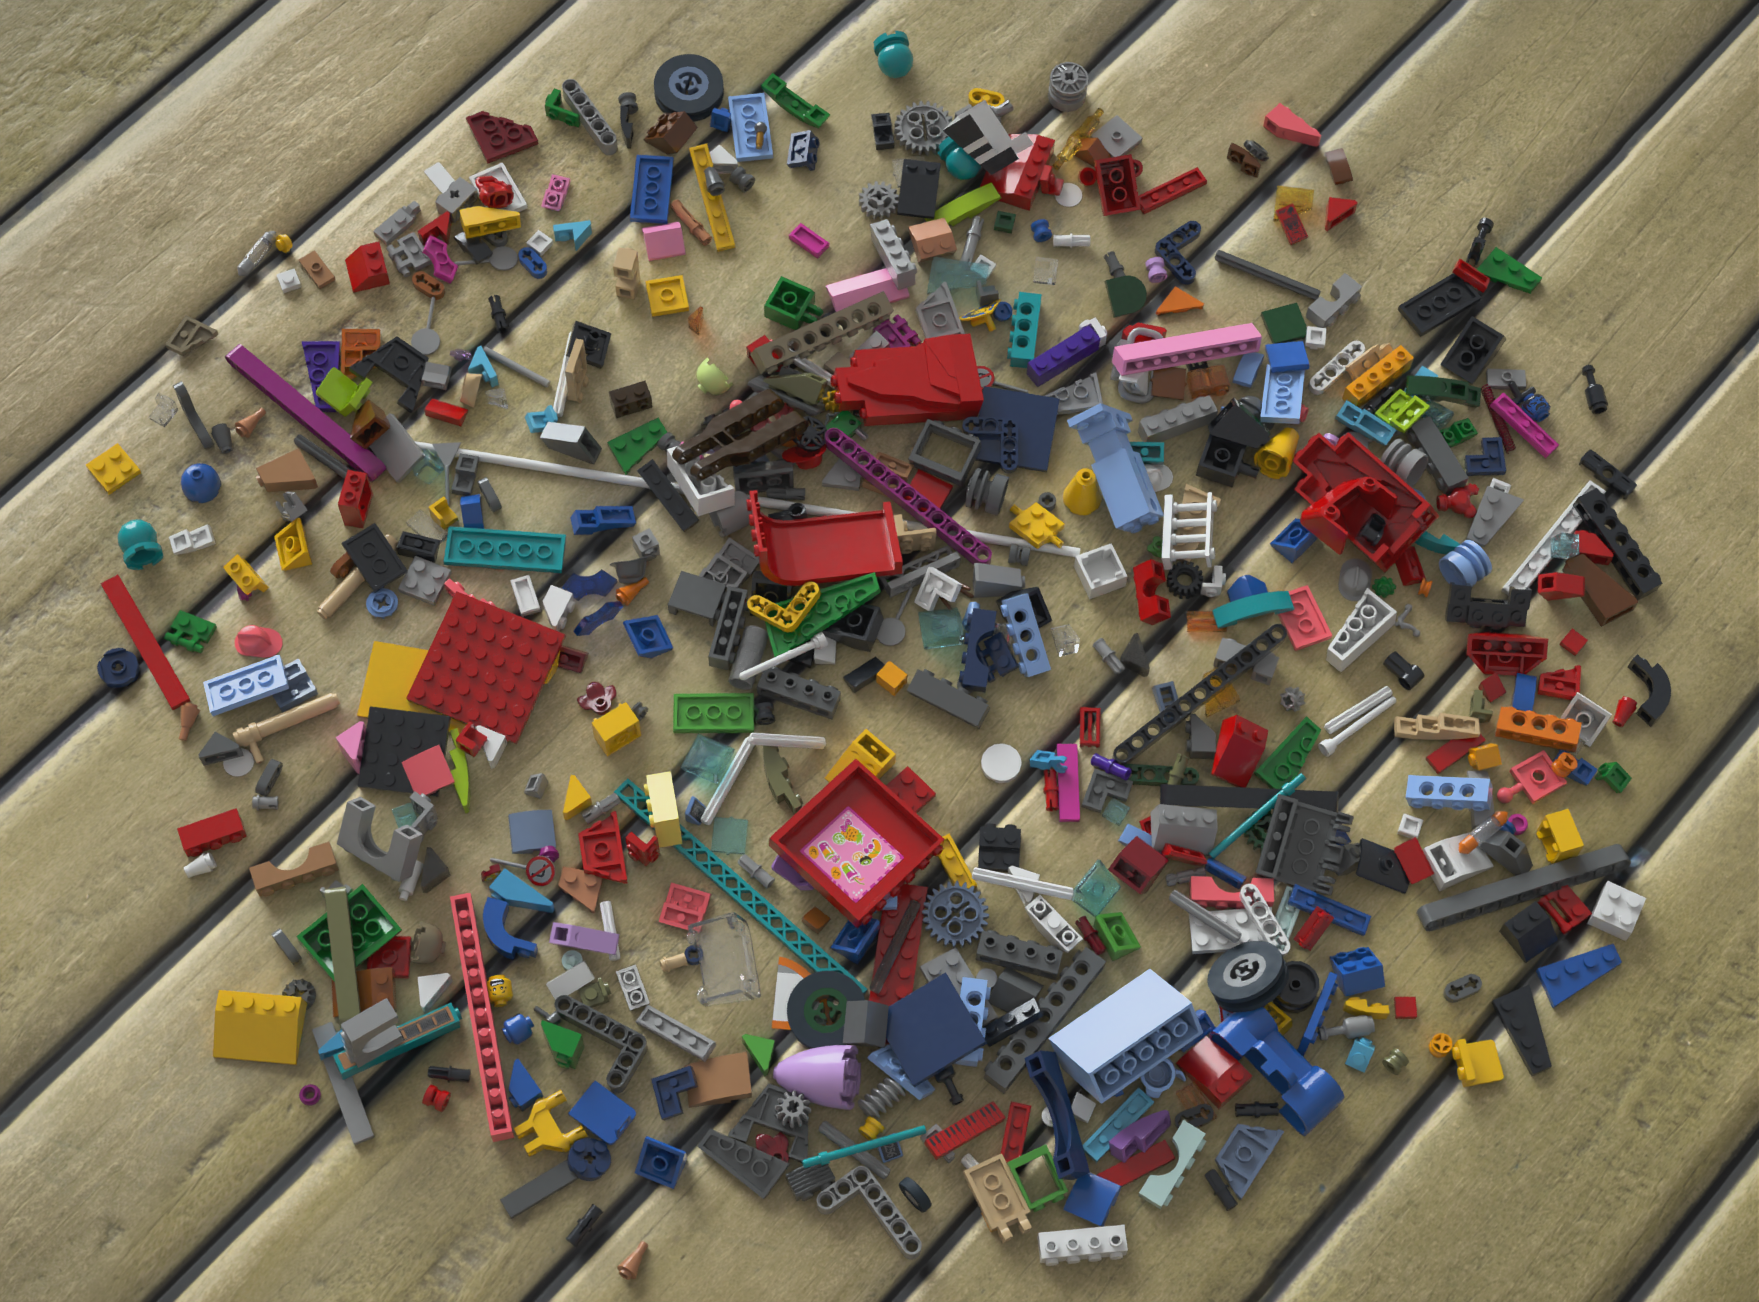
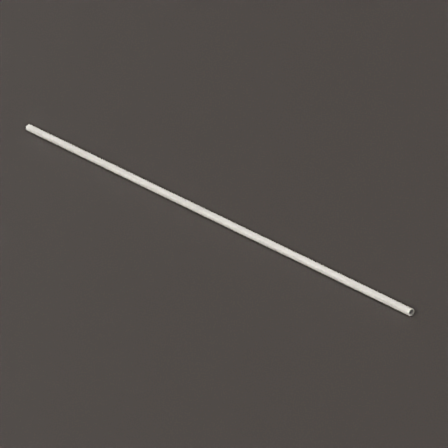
[415,441,1081,557]

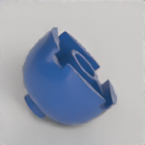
[181,463,221,503]

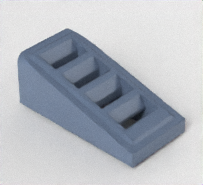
[1152,681,1181,723]

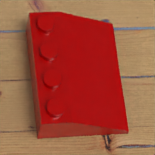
[979,134,1055,211]

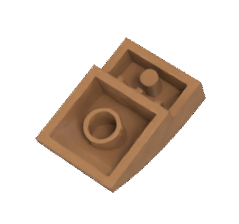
[685,1052,752,1108]

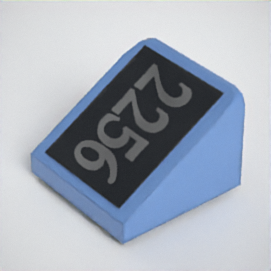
[685,796,706,825]
[877,1133,903,1163]

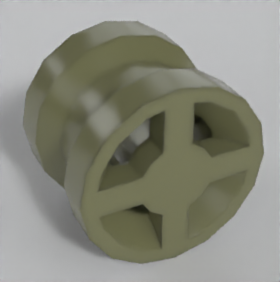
[1382,1048,1409,1075]

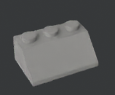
[1150,804,1218,856]

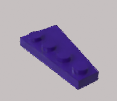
[301,341,341,412]

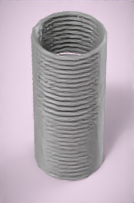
[728,626,769,690]

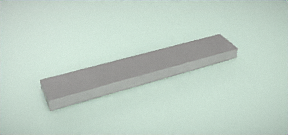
[312,1022,375,1145]

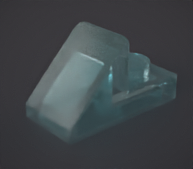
[1421,400,1454,429]

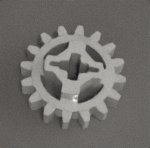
[859,181,899,220]

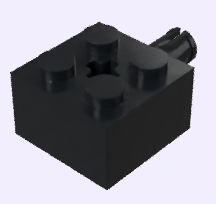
[1196,434,1260,488]

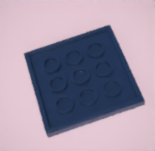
[975,386,1060,473]
[886,972,987,1087]

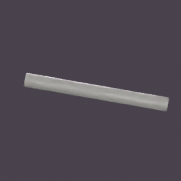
[483,347,551,388]

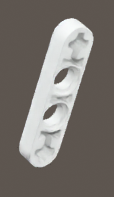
[1309,341,1365,395]
[1239,884,1290,957]

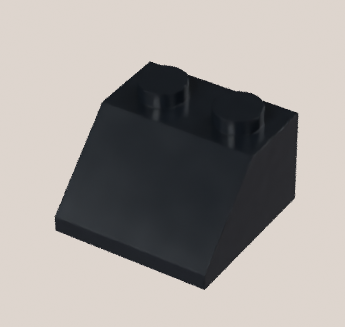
[750,571,793,616]
[1499,901,1558,963]

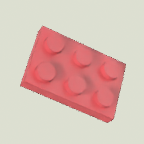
[1277,585,1332,651]

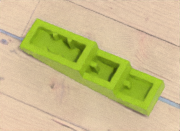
[924,183,1001,227]
[449,728,471,814]

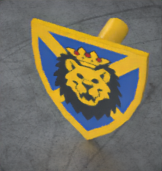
[959,299,1001,332]

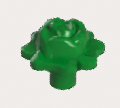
[1372,576,1396,598]

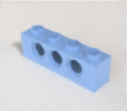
[1000,593,1051,677]
[1406,775,1493,811]
[954,977,991,1067]

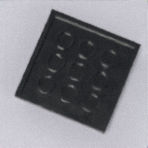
[358,706,451,797]

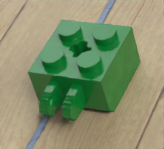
[764,276,823,330]

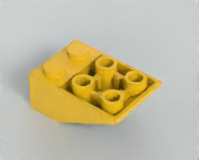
[825,729,896,782]

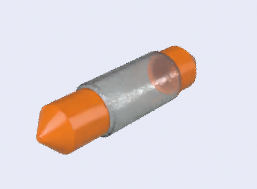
[1459,811,1508,854]

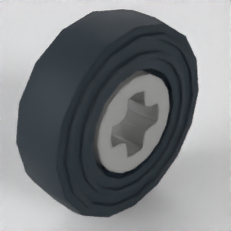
[899,1177,932,1213]

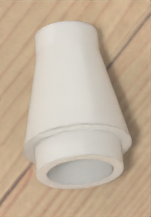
[184,852,217,878]

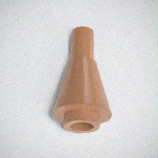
[235,408,266,438]
[179,703,201,741]
[617,1241,648,1280]

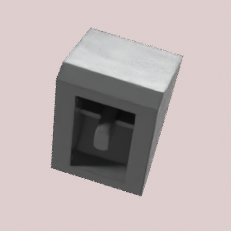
[198,732,244,766]

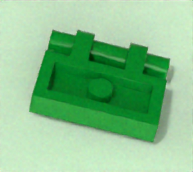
[164,610,217,653]

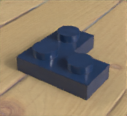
[1464,437,1506,476]
[651,1066,698,1120]

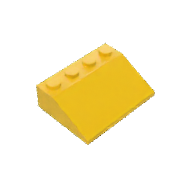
[213,990,307,1065]

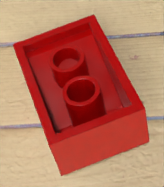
[1211,715,1269,788]
[1175,1036,1252,1110]

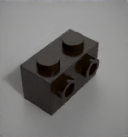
[609,381,653,418]

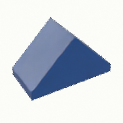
[460,494,484,529]

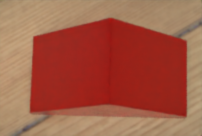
[1325,197,1358,232]

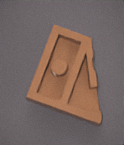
[558,866,603,913]

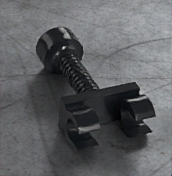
[1466,218,1494,266]

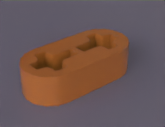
[412,271,445,300]

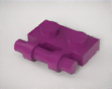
[873,314,921,348]

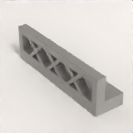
[879,546,961,598]

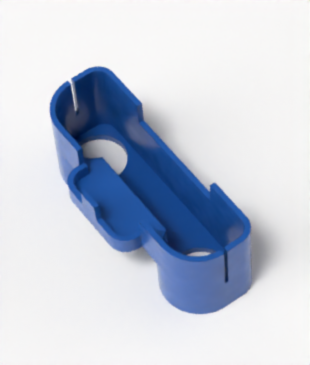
[1209,1007,1345,1136]

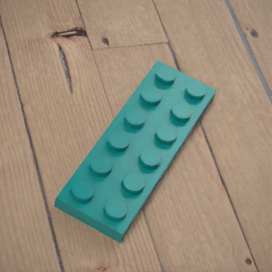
[444,526,566,573]

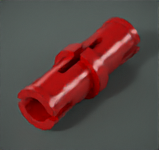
[1043,769,1059,812]

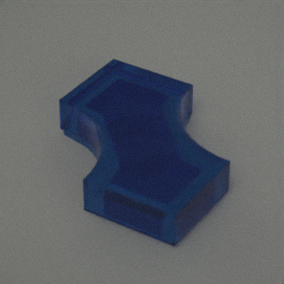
[562,569,617,601]
[573,601,623,636]

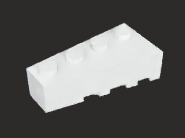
[667,447,735,516]
[1326,588,1397,672]

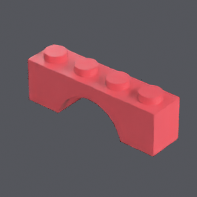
[1189,876,1274,910]

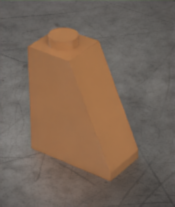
[256,448,318,492]

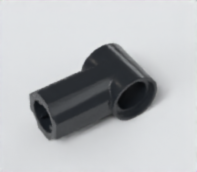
[768,503,808,520]
[1383,651,1425,690]

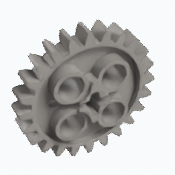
[894,101,952,156]

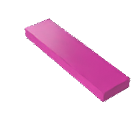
[1490,393,1559,459]
[1057,744,1080,822]

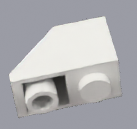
[543,585,575,632]

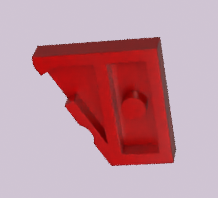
[1538,665,1581,700]

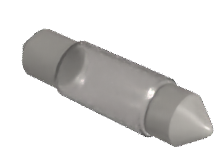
[237,231,276,276]

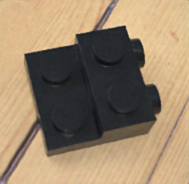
[978,823,1021,872]

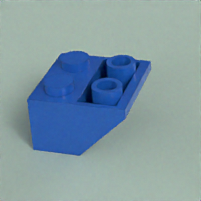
[1329,947,1385,997]

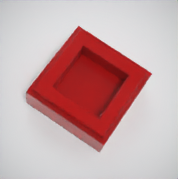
[1559,628,1588,656]
[1394,997,1417,1019]

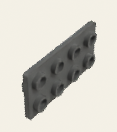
[748,365,825,416]

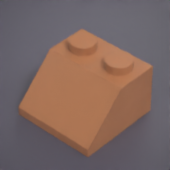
[908,218,957,263]

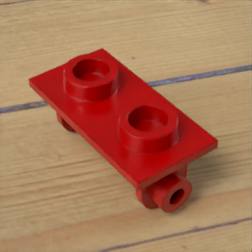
[1293,906,1334,951]

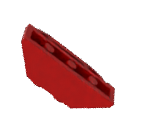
[1466,632,1549,676]

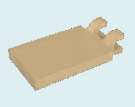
[565,339,589,403]
[963,1154,1032,1243]

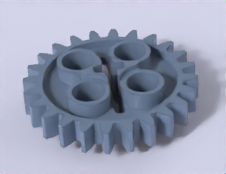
[922,881,989,948]

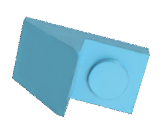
[553,220,592,251]
[468,346,499,388]

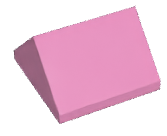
[642,221,686,261]
[336,721,366,774]

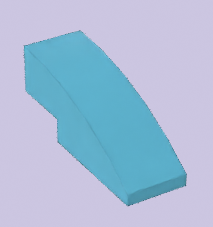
[1334,400,1396,446]

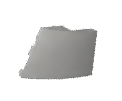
[699,538,760,588]

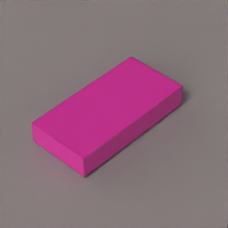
[789,223,830,259]

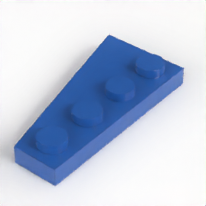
[1536,943,1622,1008]
[1297,972,1338,1057]

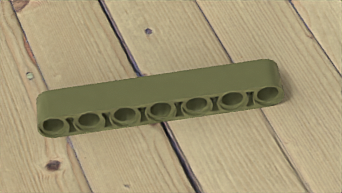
[324,886,361,1030]

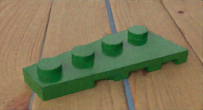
[1254,716,1321,789]

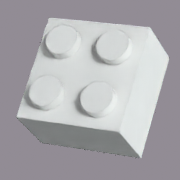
[1587,881,1646,941]

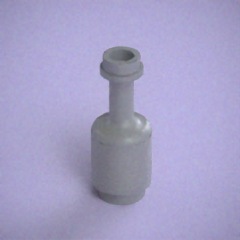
[1318,1015,1375,1041]

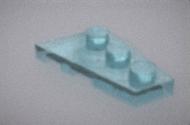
[927,257,989,295]

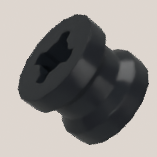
[754,702,776,725]

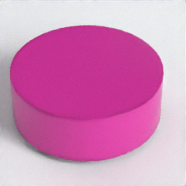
[1508,814,1528,835]

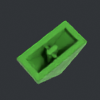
[742,1034,775,1077]

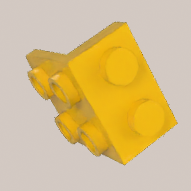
[1452,1039,1504,1087]

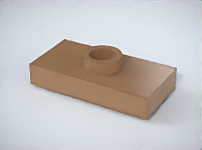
[299,250,335,289]

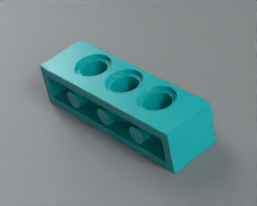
[1007,292,1042,369]

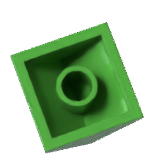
[1093,912,1141,961]

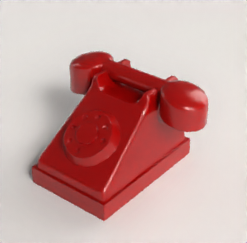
[1078,154,1143,216]

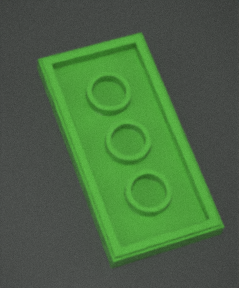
[673,693,754,733]

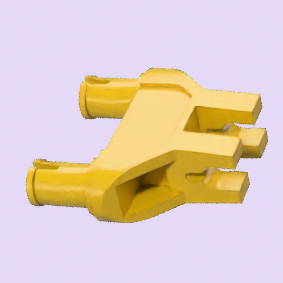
[514,1089,588,1157]

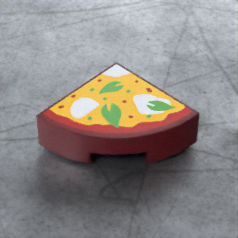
[481,864,501,882]

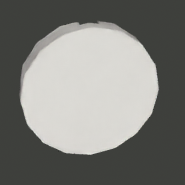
[981,744,1022,783]

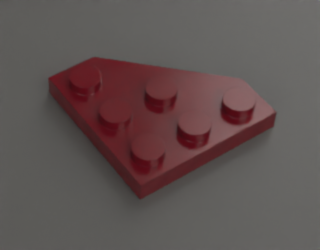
[466,111,539,164]

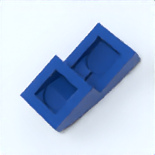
[1512,673,1537,711]
[1552,749,1598,786]

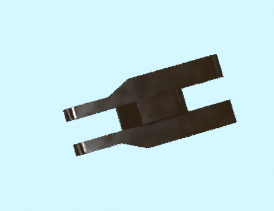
[672,389,809,481]

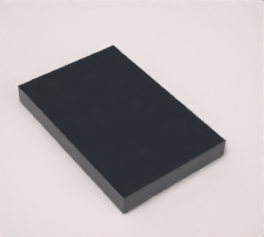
[341,523,408,593]

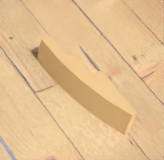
[1394,713,1480,740]

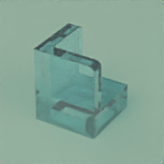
[413,449,444,484]
[392,803,417,828]

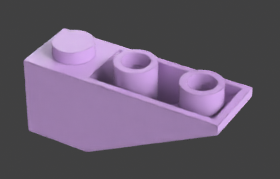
[549,922,620,955]

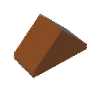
[1071,138,1111,167]

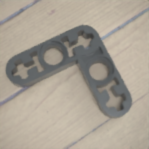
[173,381,214,449]

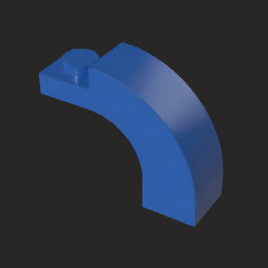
[483,897,538,960]

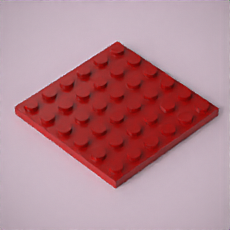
[406,591,566,745]

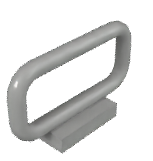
[1110,327,1163,403]

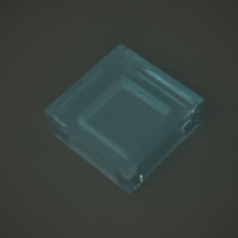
[1102,798,1130,826]

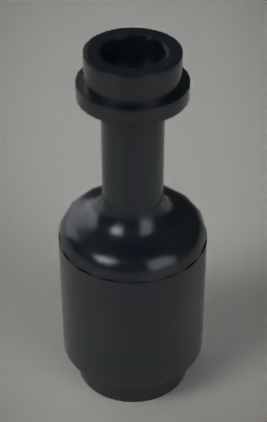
[1582,365,1608,414]
[934,1065,964,1106]

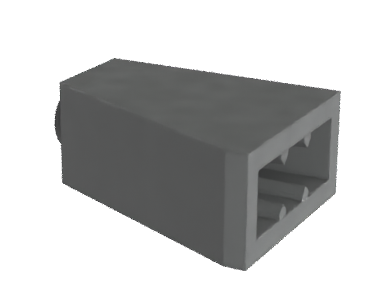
[540,422,602,464]

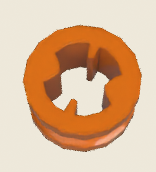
[1417,578,1433,598]

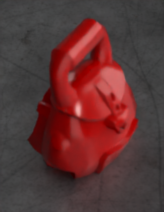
[475,176,514,209]

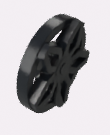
[793,416,827,451]

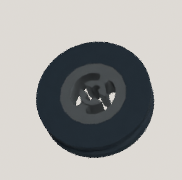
[1207,941,1289,1012]

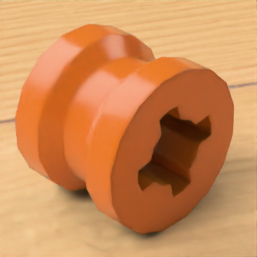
[1551,752,1578,778]

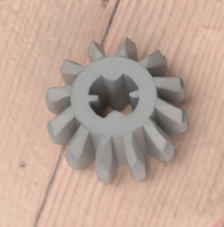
[775,1091,811,1128]

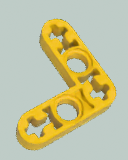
[747,582,821,632]

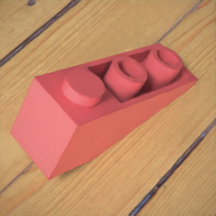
[1263,103,1322,147]

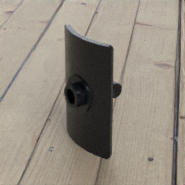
[1356,838,1410,894]

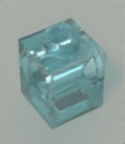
[1551,532,1579,559]

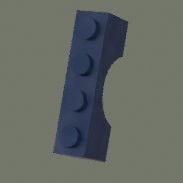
[959,608,997,693]

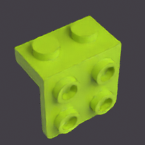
[316,367,372,417]

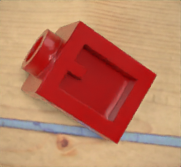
[1040,165,1064,196]

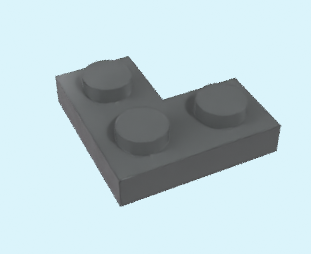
[1081,769,1133,814]

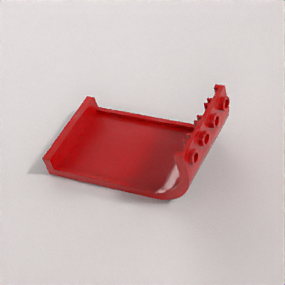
[746,490,903,586]

